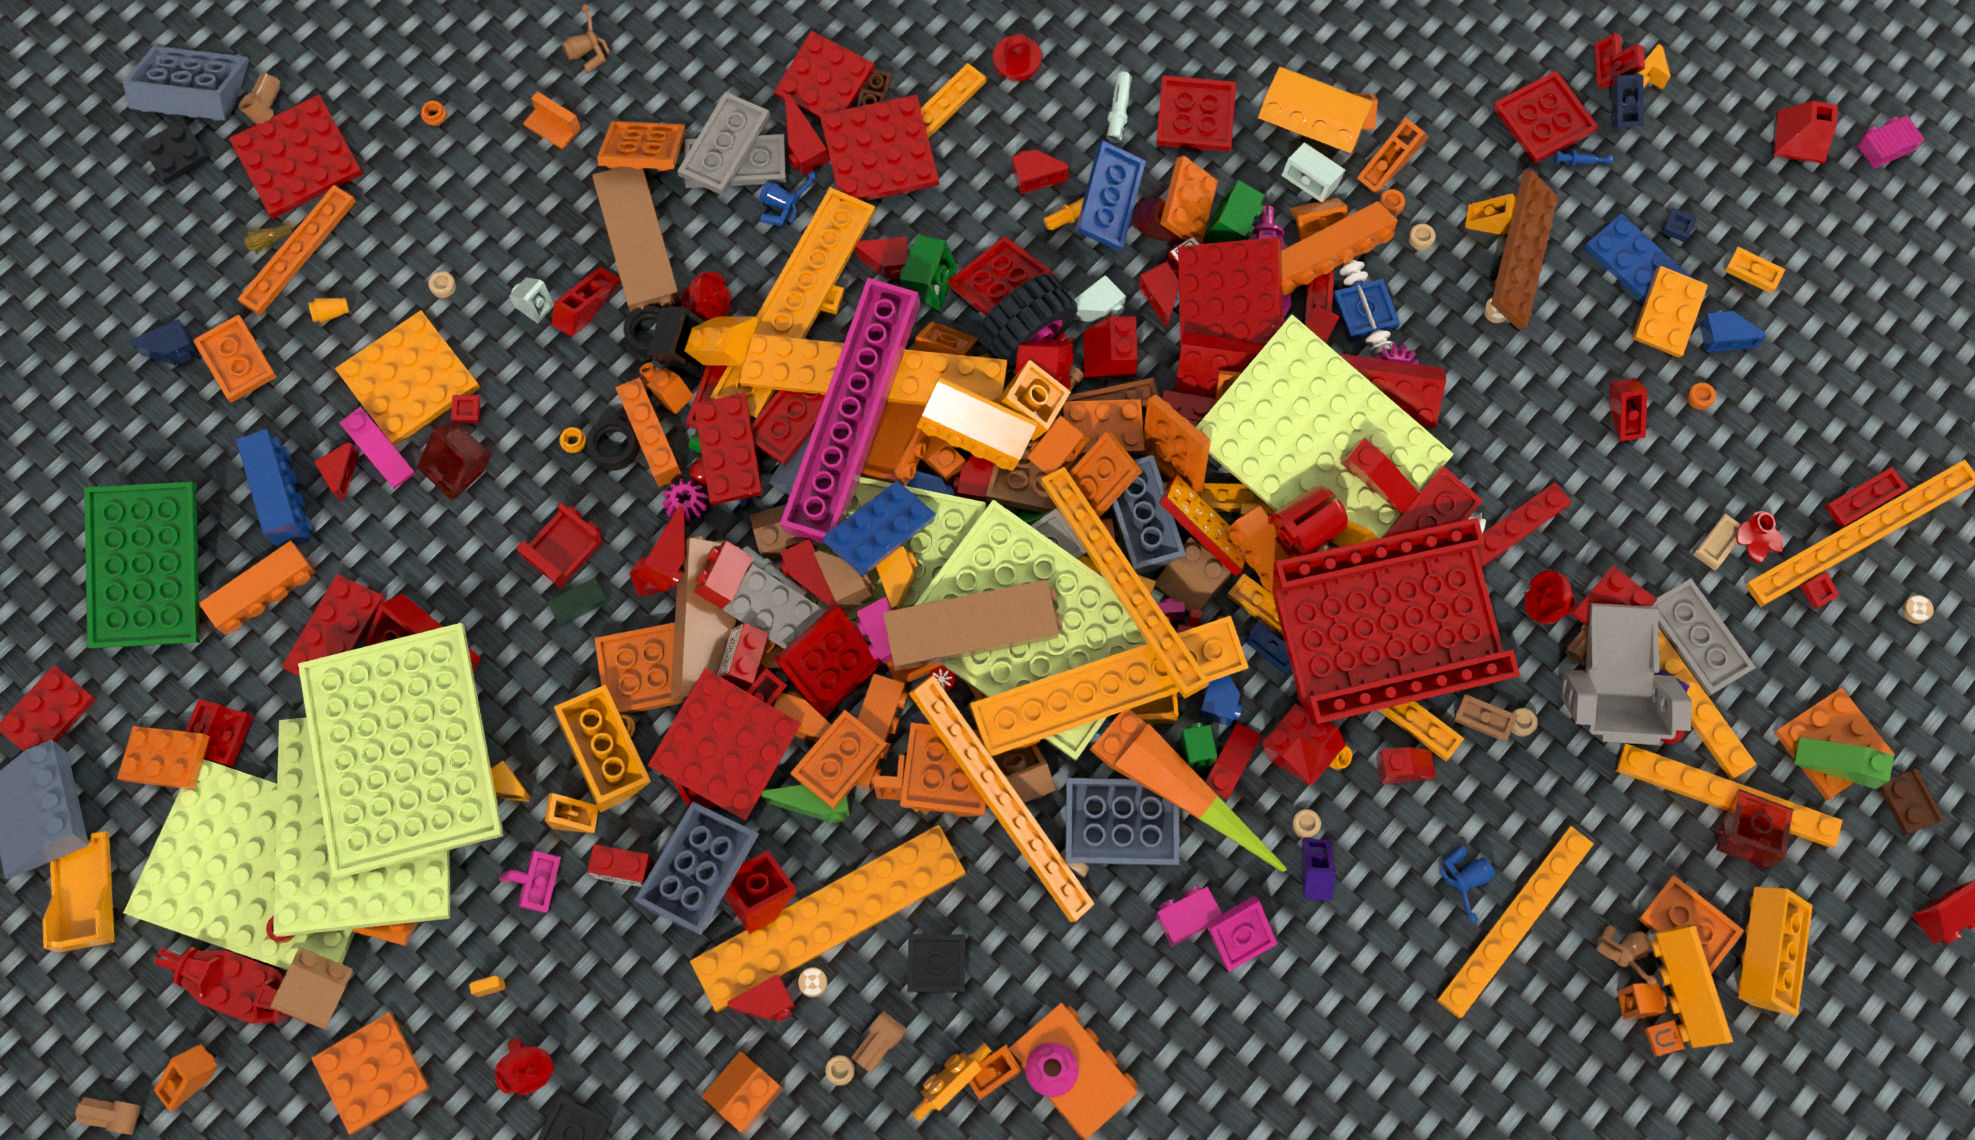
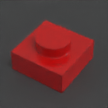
[451,395,481,423]
[1800,572,1840,609]

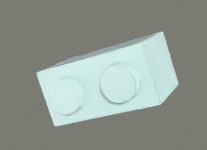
[1281,143,1345,203]

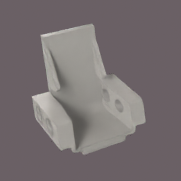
[1561,603,1692,745]

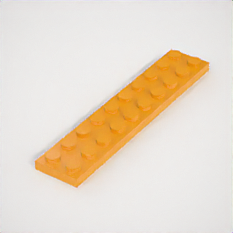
[710,187,876,420]
[740,334,1008,405]
[969,616,1249,756]
[690,825,966,1013]

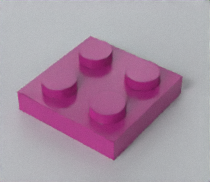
[1206,896,1277,972]

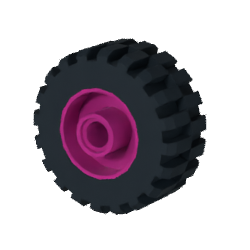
[977,274,1078,370]

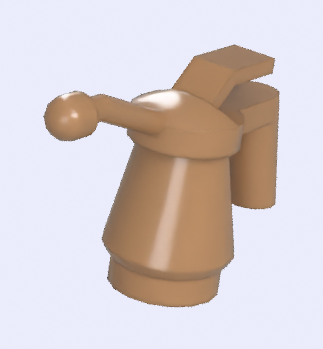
[561,5,610,74]
[1597,925,1657,985]

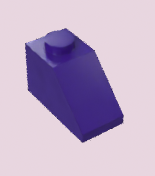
[1301,839,1336,901]

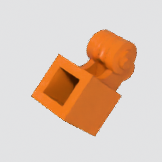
[639,362,694,414]

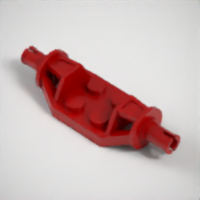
[154,947,310,1025]

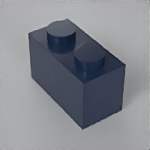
[1612,74,1644,128]

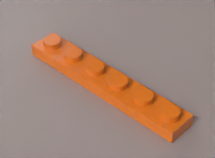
[238,185,356,316]

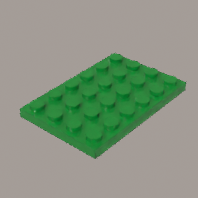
[84,482,200,649]

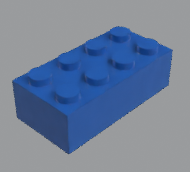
[236,429,312,549]

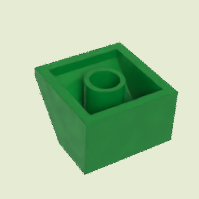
[1203,180,1265,243]
[900,235,957,310]

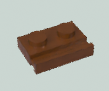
[1879,769,1944,836]

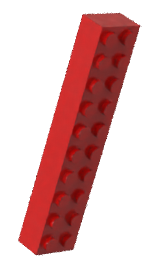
[1174,332,1446,429]

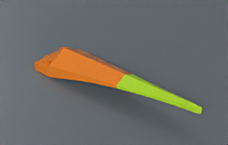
[1089,709,1287,872]

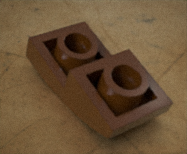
[857,70,893,107]

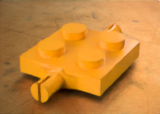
[911,1042,992,1122]

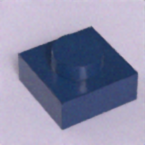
[1662,208,1697,243]

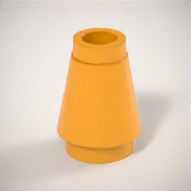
[308,298,349,324]

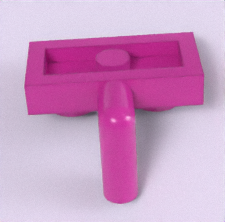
[499,851,561,913]

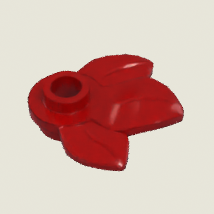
[1736,511,1783,563]

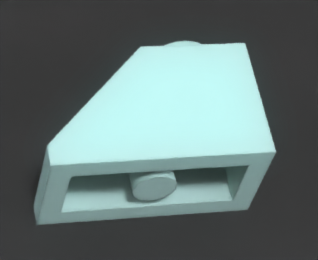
[1073,275,1126,322]
[509,277,554,323]

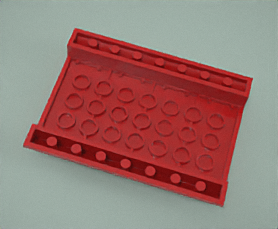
[1272,517,1520,725]

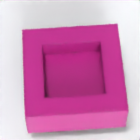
[1157,599,1185,621]

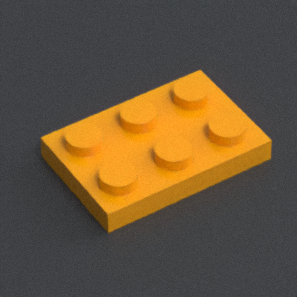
[1631,266,1708,358]

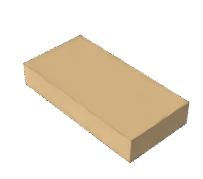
[1693,513,1740,571]

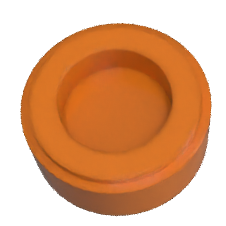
[1379,189,1405,216]
[1687,383,1716,410]

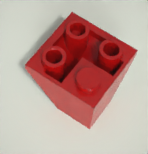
[1773,101,1838,164]

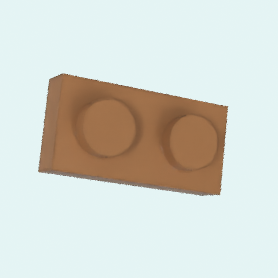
[1454,694,1518,743]

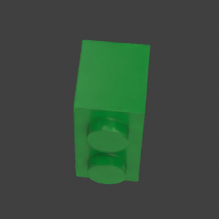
[1179,723,1217,773]

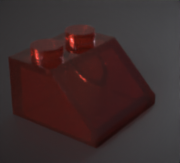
[416,422,492,500]
[1716,789,1793,870]

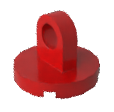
[993,35,1041,82]
[681,271,731,322]
[1524,570,1578,625]
[494,1037,554,1095]

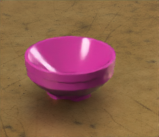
[1025,1042,1079,1097]

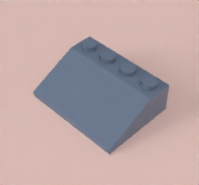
[123,46,249,121]
[0,740,89,879]
[1066,778,1179,865]
[634,802,759,935]

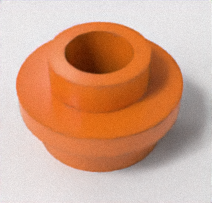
[421,101,447,126]

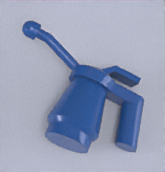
[759,172,816,226]
[1439,844,1496,923]

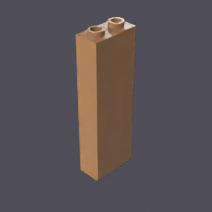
[592,167,681,312]
[671,536,739,703]
[883,580,1063,671]

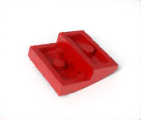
[185,699,254,767]

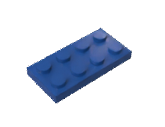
[1075,141,1146,251]
[1584,214,1693,303]
[823,481,936,576]

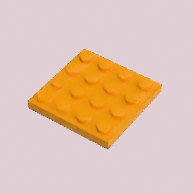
[335,311,480,447]

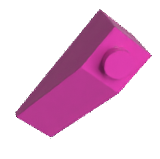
[340,407,415,489]

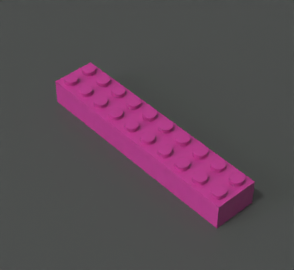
[780,278,921,545]

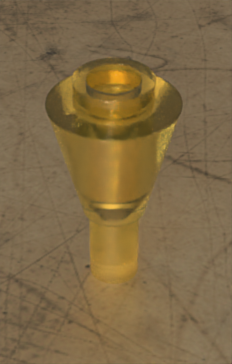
[243,224,293,255]

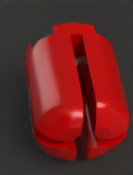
[1268,486,1348,557]

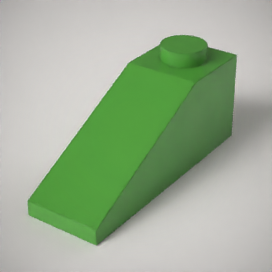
[1793,737,1894,789]
[761,785,850,823]

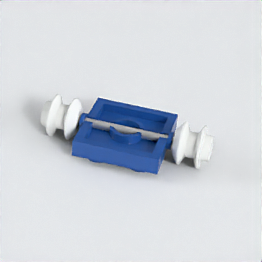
[1333,260,1400,356]

